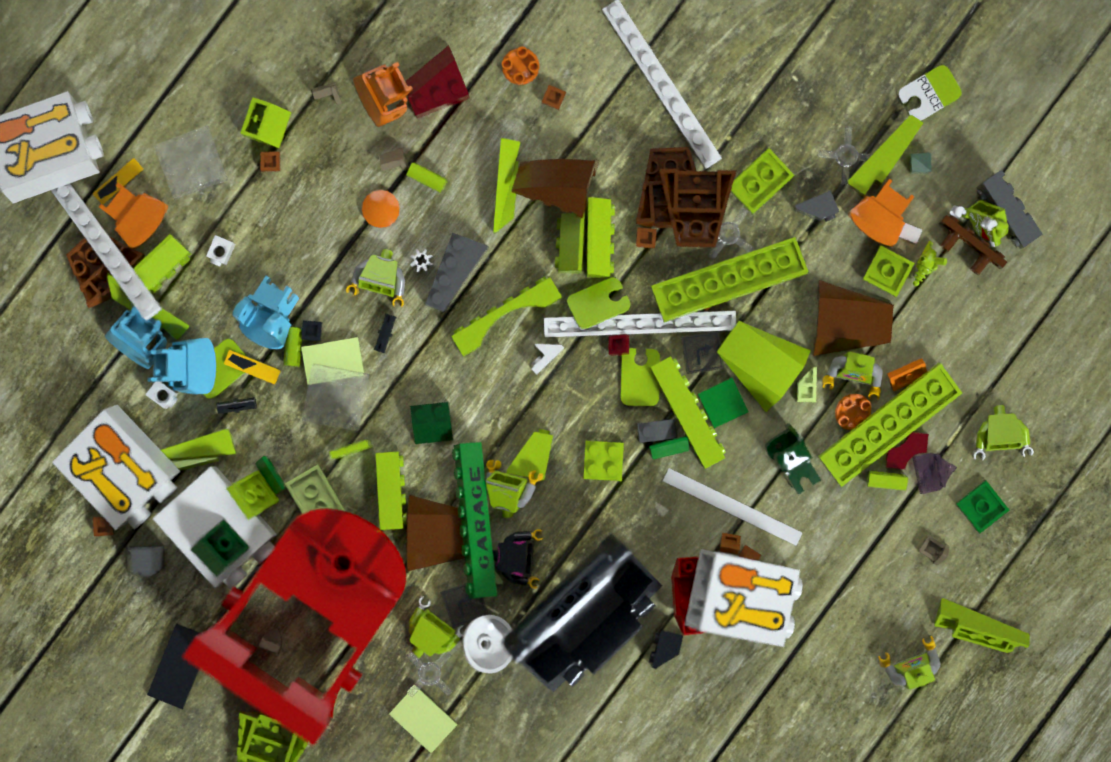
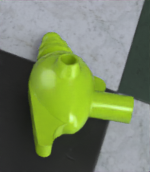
[913,241,947,286]

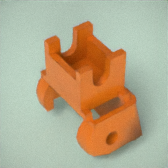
[353,62,412,127]
[848,179,914,247]
[99,183,168,249]

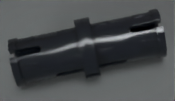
[373,313,397,353]
[217,397,257,414]

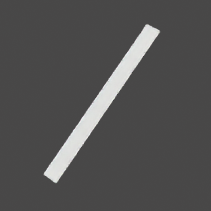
[663,468,802,545]

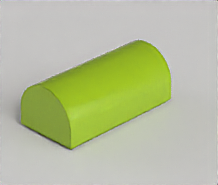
[406,162,448,193]
[283,327,302,367]
[867,471,908,491]

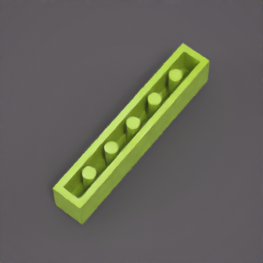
[650,356,726,469]

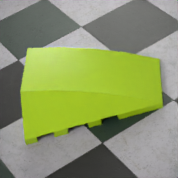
[716,321,811,412]
[237,711,309,762]

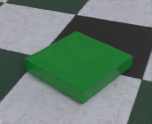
[698,378,749,429]
[955,480,1010,534]

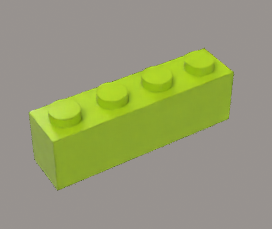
[376,452,407,530]

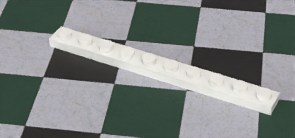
[602,0,722,169]
[51,183,162,321]
[544,311,736,337]

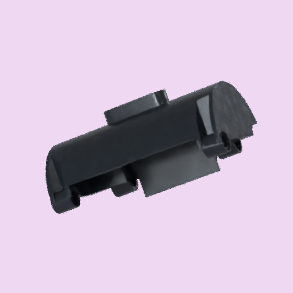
[500,533,662,692]

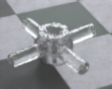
[818,127,873,185]
[709,208,754,259]
[406,651,453,697]

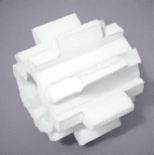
[410,249,433,272]

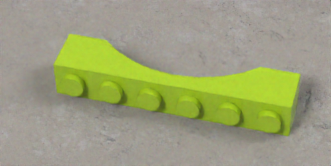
[451,277,562,357]

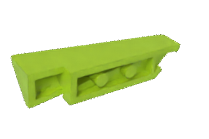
[848,115,923,197]
[493,138,520,233]
[107,273,189,340]
[161,429,236,471]
[934,598,1030,653]

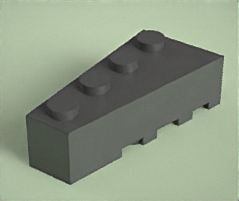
[976,170,1043,249]
[425,232,489,312]
[126,546,165,576]

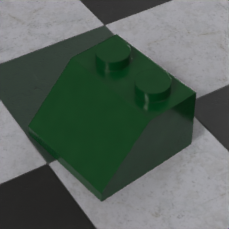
[410,402,453,444]
[190,519,250,578]

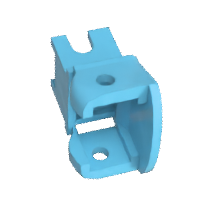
[232,276,299,349]
[105,306,167,369]
[147,338,216,394]

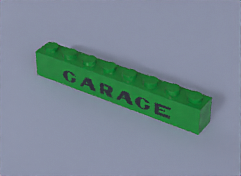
[452,442,497,599]

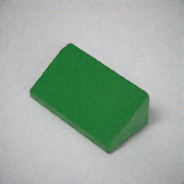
[649,436,689,460]
[255,456,286,495]

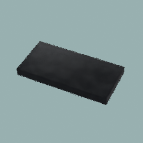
[147,623,202,710]

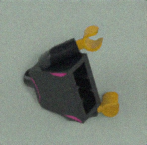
[492,529,543,589]

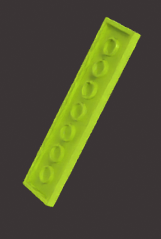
[651,237,809,322]
[818,363,962,487]

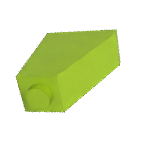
[506,429,553,481]

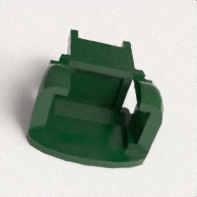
[765,423,822,495]

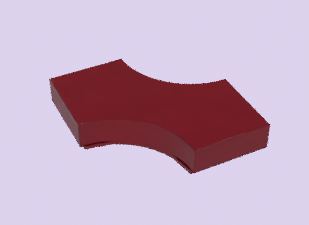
[885,432,929,470]

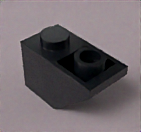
[649,629,683,669]

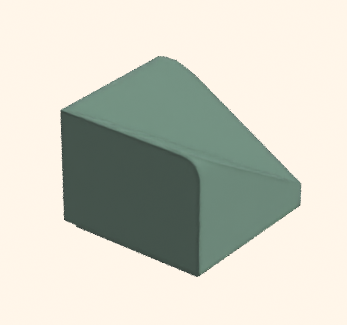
[910,153,931,174]

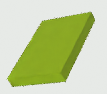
[731,148,795,215]
[329,440,373,459]
[226,470,280,520]

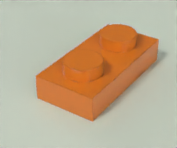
[887,358,927,391]

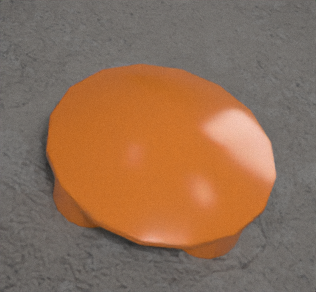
[502,46,540,85]
[362,190,400,228]
[835,394,871,430]

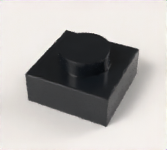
[301,320,323,341]

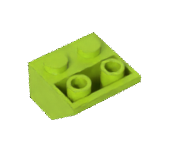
[240,97,292,148]

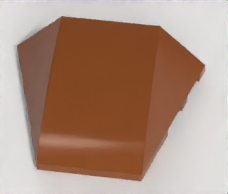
[66,236,145,308]

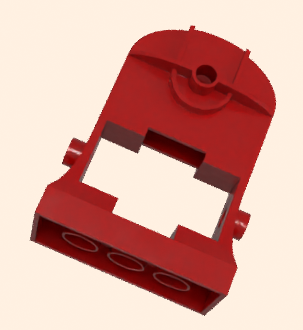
[183,508,406,747]

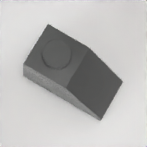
[793,190,840,222]
[637,419,677,443]

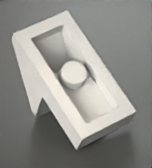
[531,344,564,375]

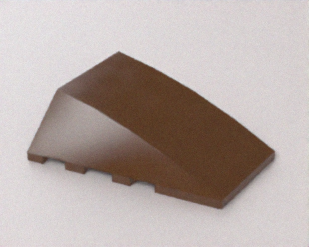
[636,147,696,228]
[512,159,599,219]
[659,169,737,248]
[813,280,894,356]
[407,495,465,571]

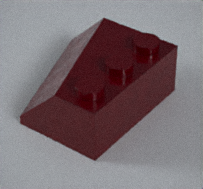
[405,45,470,119]

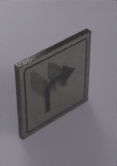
[681,331,724,374]
[440,583,489,629]

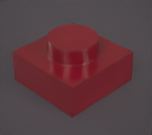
[609,334,629,356]

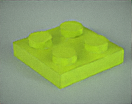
[862,245,915,297]
[583,441,624,481]

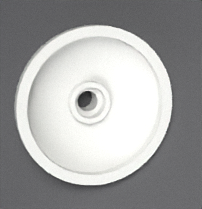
[462,615,512,673]

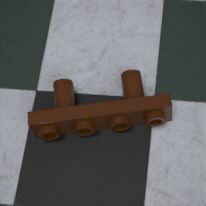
[939,215,1007,276]

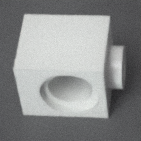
[206,235,235,266]
[146,382,178,409]

